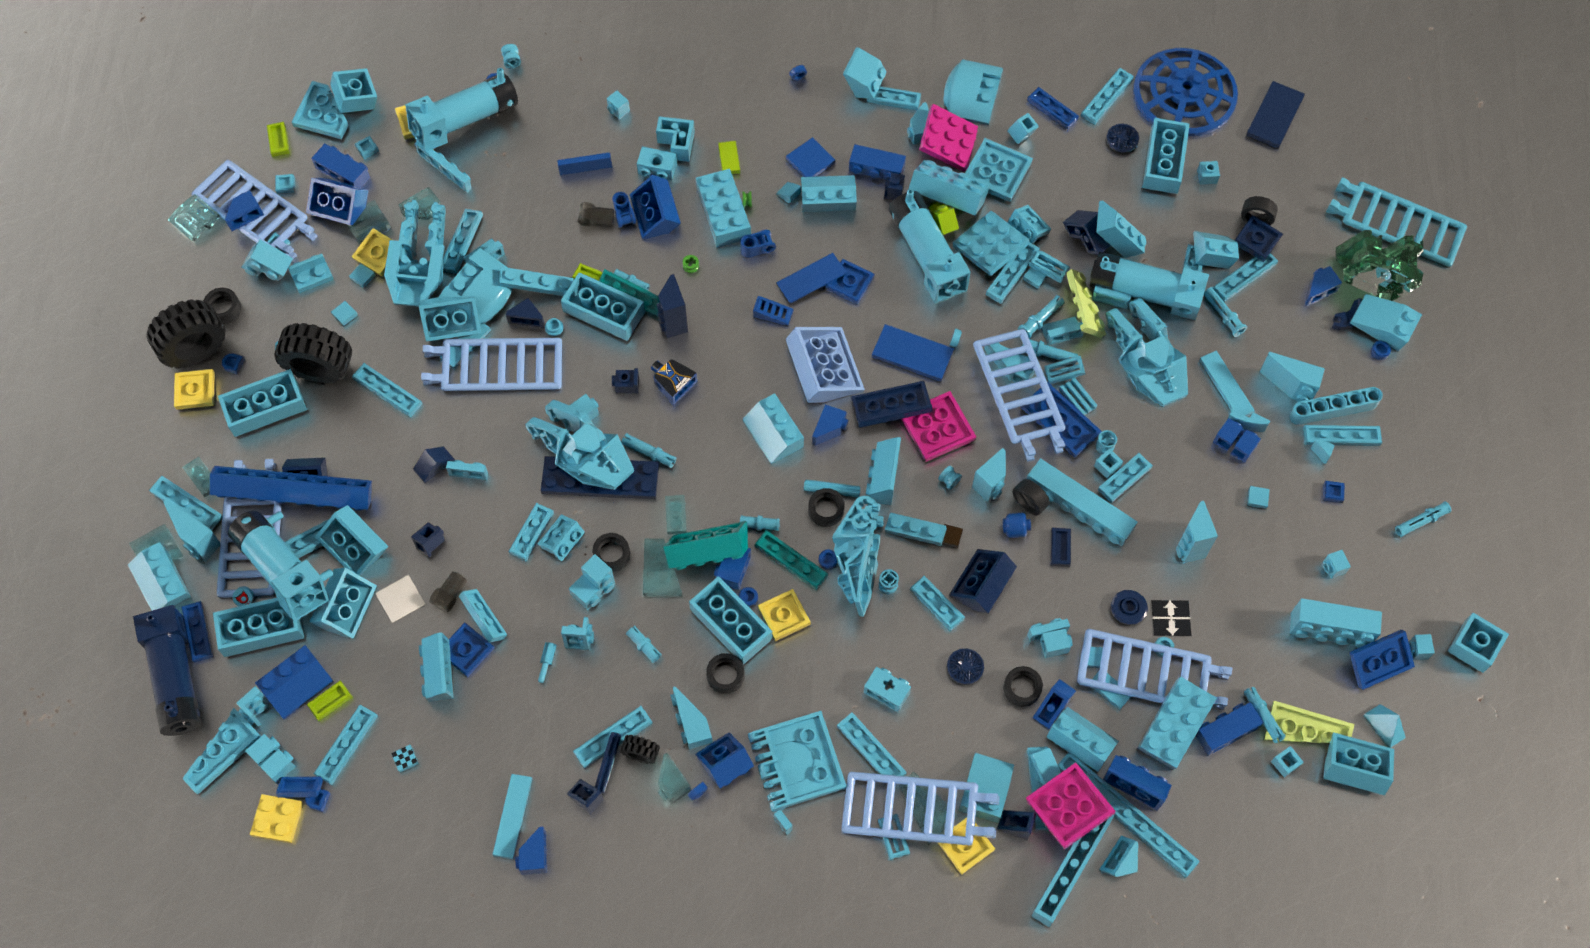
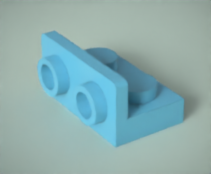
[1007,205,1051,244]
[288,254,334,294]
[537,514,585,561]
[561,617,594,650]
[236,686,270,727]

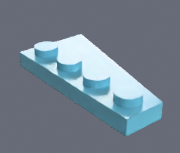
[182,708,261,795]

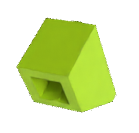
[928,202,959,235]

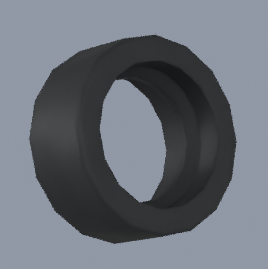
[1241,196,1278,226]
[203,287,241,324]
[1012,479,1050,516]
[808,488,845,527]
[592,533,630,572]
[706,653,744,694]
[1003,666,1043,707]

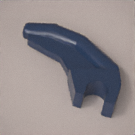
[1332,298,1362,330]

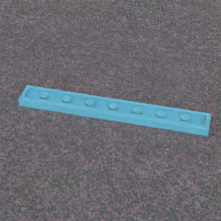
[1058,752,1200,878]

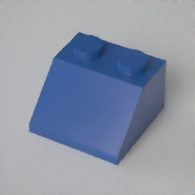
[695,732,754,788]

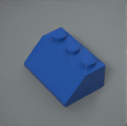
[629,175,681,239]
[306,178,369,225]
[255,645,334,719]
[1103,755,1172,811]

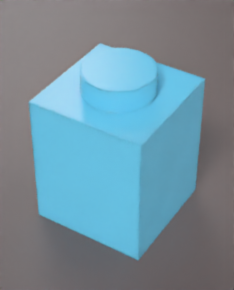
[1007,113,1039,144]
[569,394,599,420]
[1040,629,1072,658]

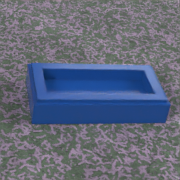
[276,776,323,797]

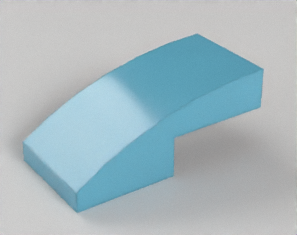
[1227,409,1270,432]

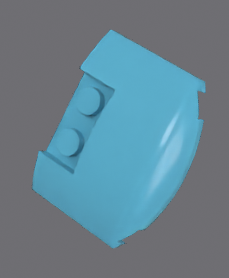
[944,59,1003,125]
[439,248,513,324]

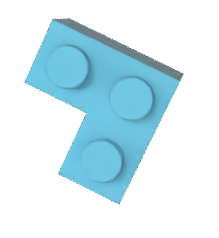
[656,116,695,162]
[241,239,293,281]
[569,554,615,610]

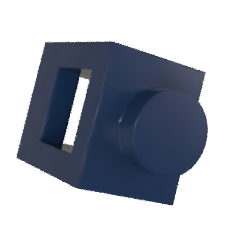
[884,173,905,200]
[612,368,639,394]
[411,522,445,557]

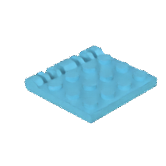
[748,711,847,812]

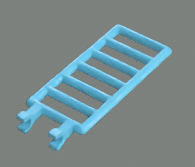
[1326,177,1467,267]

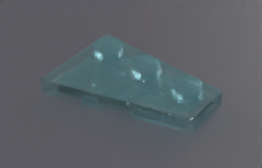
[643,538,682,596]
[899,772,958,846]

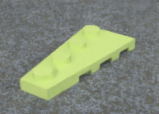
[1066,269,1106,338]
[1263,701,1355,744]

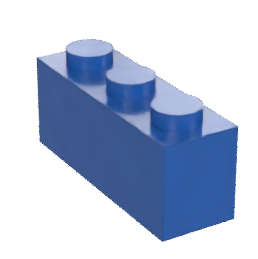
[311,143,370,188]
[849,144,906,180]
[1196,702,1264,756]

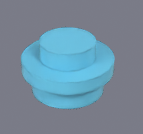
[545,318,564,336]

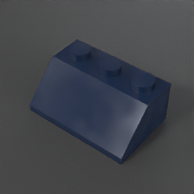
[656,274,688,338]
[949,549,1017,613]

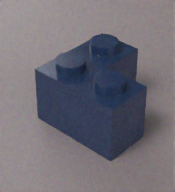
[1063,210,1111,255]

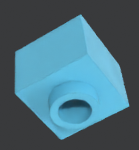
[606,91,630,119]
[1197,161,1220,185]
[1094,449,1123,479]
[1323,550,1351,579]
[1409,634,1435,660]
[1271,746,1304,778]

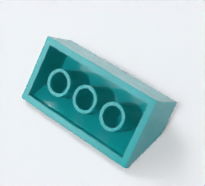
[663,521,748,570]

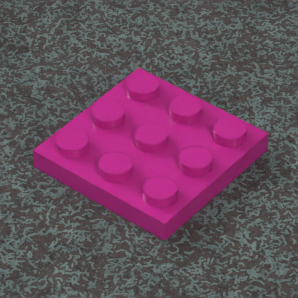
[919,104,978,172]
[901,391,976,462]
[1026,763,1115,850]

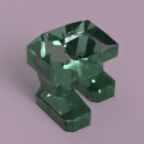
[1336,230,1424,301]

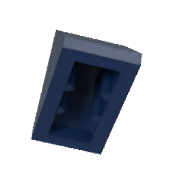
[506,298,545,328]
[413,446,455,483]
[567,779,604,815]
[997,810,1037,840]

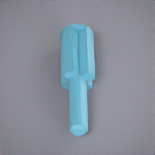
[538,642,557,683]

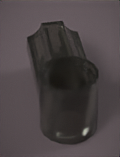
[577,202,614,226]
[429,571,467,612]

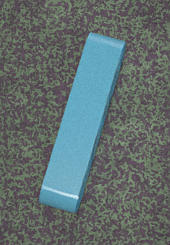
[1289,387,1383,425]

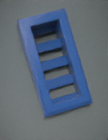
[753,296,793,326]

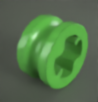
[742,191,752,208]
[683,255,699,273]

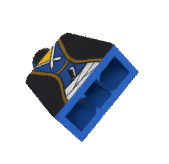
[651,359,697,405]

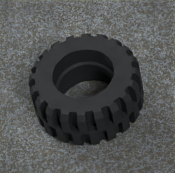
[147,299,226,369]
[274,323,353,384]

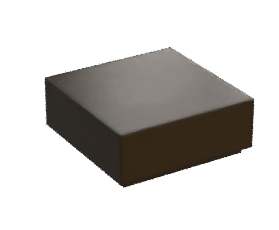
[942,524,963,548]

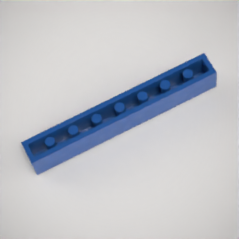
[210,466,372,511]

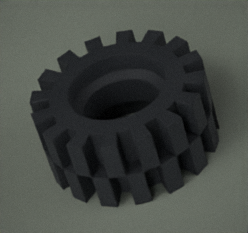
[620,734,660,764]

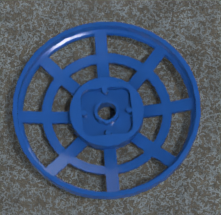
[1133,48,1238,136]

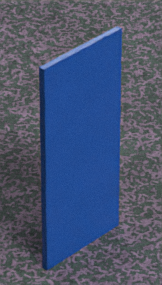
[776,253,847,304]

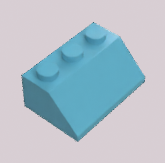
[801,175,857,212]
[1096,200,1146,258]
[743,393,804,464]
[866,437,901,505]
[1176,501,1218,564]
[315,505,389,576]
[128,542,191,611]
[310,568,377,639]
[419,632,454,702]
[1047,707,1119,772]
[1324,732,1394,796]

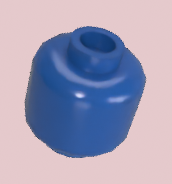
[1003,513,1031,538]

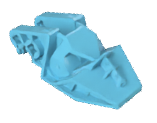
[384,200,446,307]
[1105,298,1188,407]
[525,400,634,490]
[832,495,884,617]

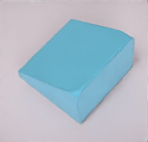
[776,182,801,204]
[1311,438,1335,464]

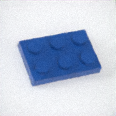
[1349,629,1415,690]

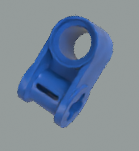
[612,192,637,228]
[740,230,776,258]

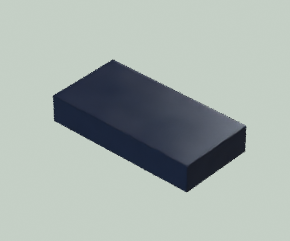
[1050,527,1071,567]

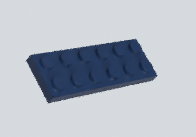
[540,456,659,500]

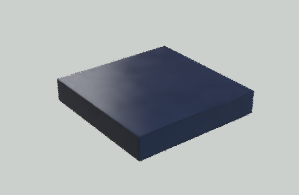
[1234,215,1283,262]

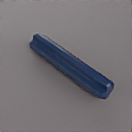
[595,732,621,793]

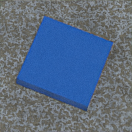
[786,137,835,177]
[825,259,875,304]
[449,622,495,677]

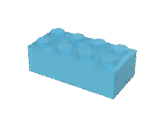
[1142,118,1190,194]
[908,160,990,215]
[696,169,751,248]
[561,272,645,341]
[218,369,307,437]
[689,576,773,665]
[213,598,304,657]
[1290,598,1382,648]
[1137,677,1217,770]

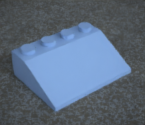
[786,327,865,403]

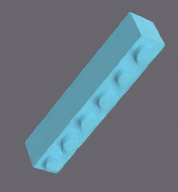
[1027,458,1138,546]
[1031,815,1114,927]

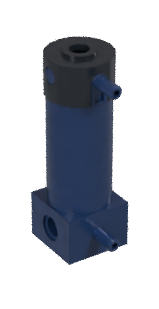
[133,605,202,736]

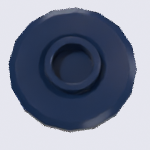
[1106,123,1140,153]
[1111,590,1148,625]
[947,648,984,685]

